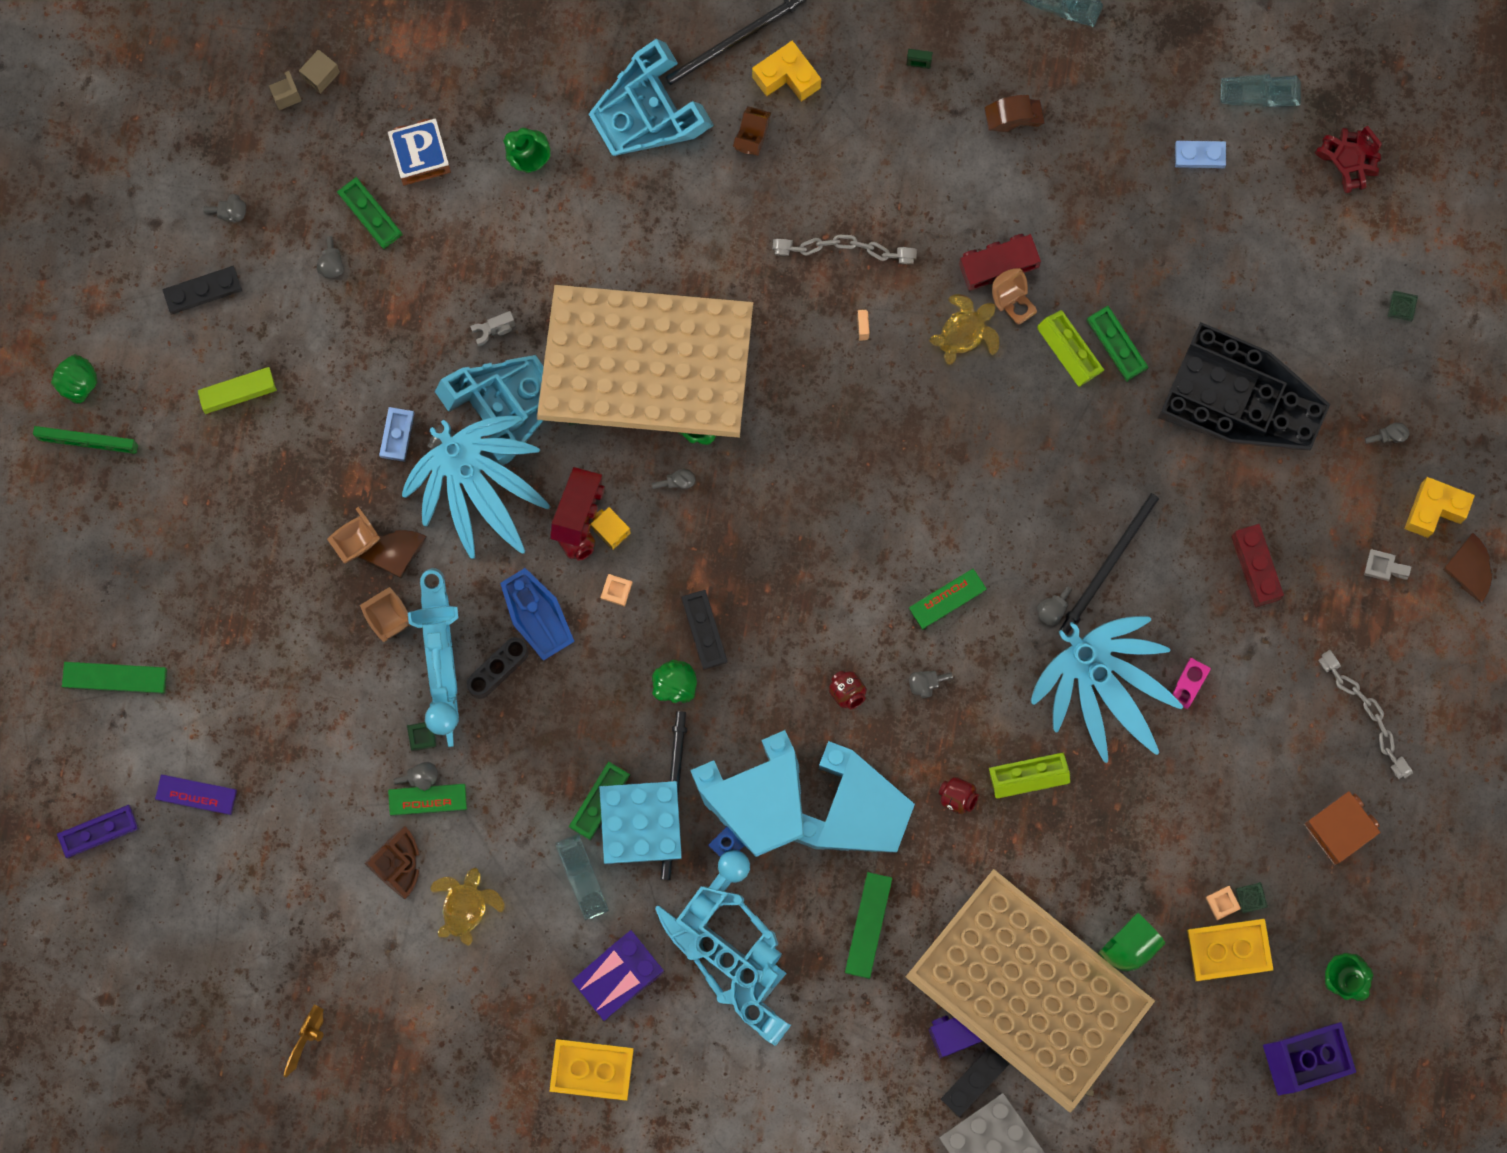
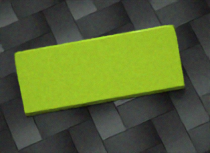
[1037,310,1104,386]
[198,367,277,414]
[989,752,1070,798]

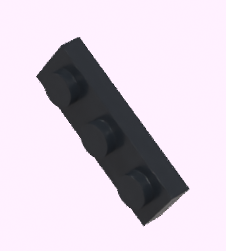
[162,265,242,315]
[681,590,727,670]
[940,1047,1010,1117]

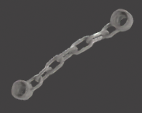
[772,234,917,265]
[1318,650,1413,779]

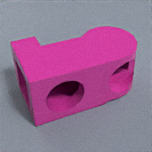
[1172,658,1211,709]

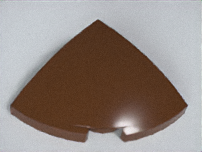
[358,530,427,579]
[1443,533,1492,603]
[364,826,419,899]

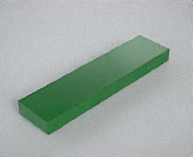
[33,426,138,454]
[62,662,167,694]
[845,872,892,979]

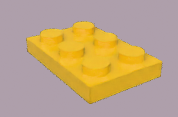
[1187,919,1273,982]
[549,1039,634,1101]

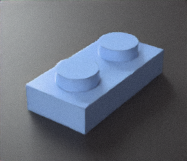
[1175,141,1226,168]
[379,407,415,462]

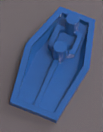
[500,568,575,661]

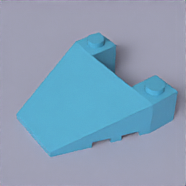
[589,39,714,156]
[435,355,544,466]
[690,730,804,857]
[794,741,915,853]

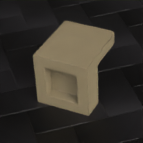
[299,50,340,94]
[269,71,302,110]

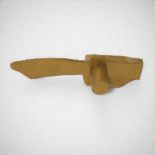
[283,1004,324,1078]

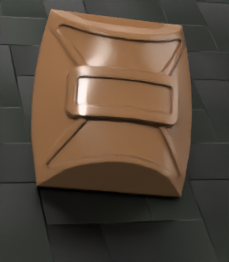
[992,268,1037,324]
[327,507,380,564]
[360,587,411,642]

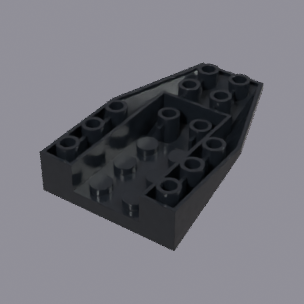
[1158,322,1330,451]

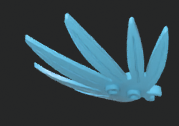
[402,416,550,559]
[1031,616,1183,763]

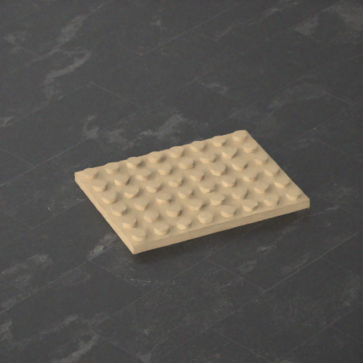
[537,285,753,438]
[906,869,1155,1113]

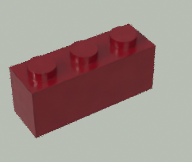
[959,234,1041,291]
[550,467,605,547]
[1231,523,1284,608]

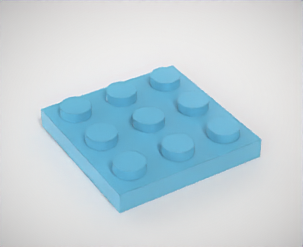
[600,781,682,864]

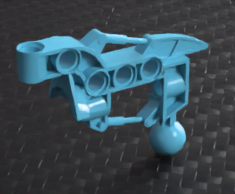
[408,568,459,747]
[655,850,791,1046]

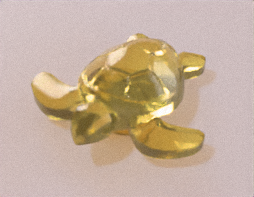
[929,294,999,365]
[430,867,504,946]

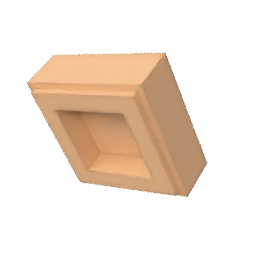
[857,310,869,341]
[600,574,633,607]
[1205,886,1241,920]

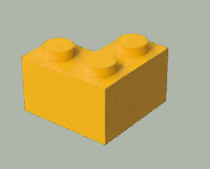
[752,40,821,102]
[1404,477,1475,538]

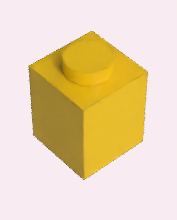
[591,507,631,550]

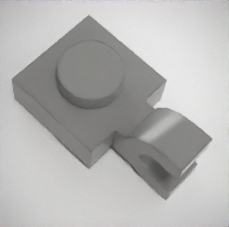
[470,311,516,347]
[1364,549,1411,581]

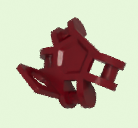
[1315,125,1382,193]

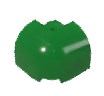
[1097,913,1165,972]

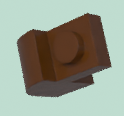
[984,95,1045,132]
[733,106,771,156]

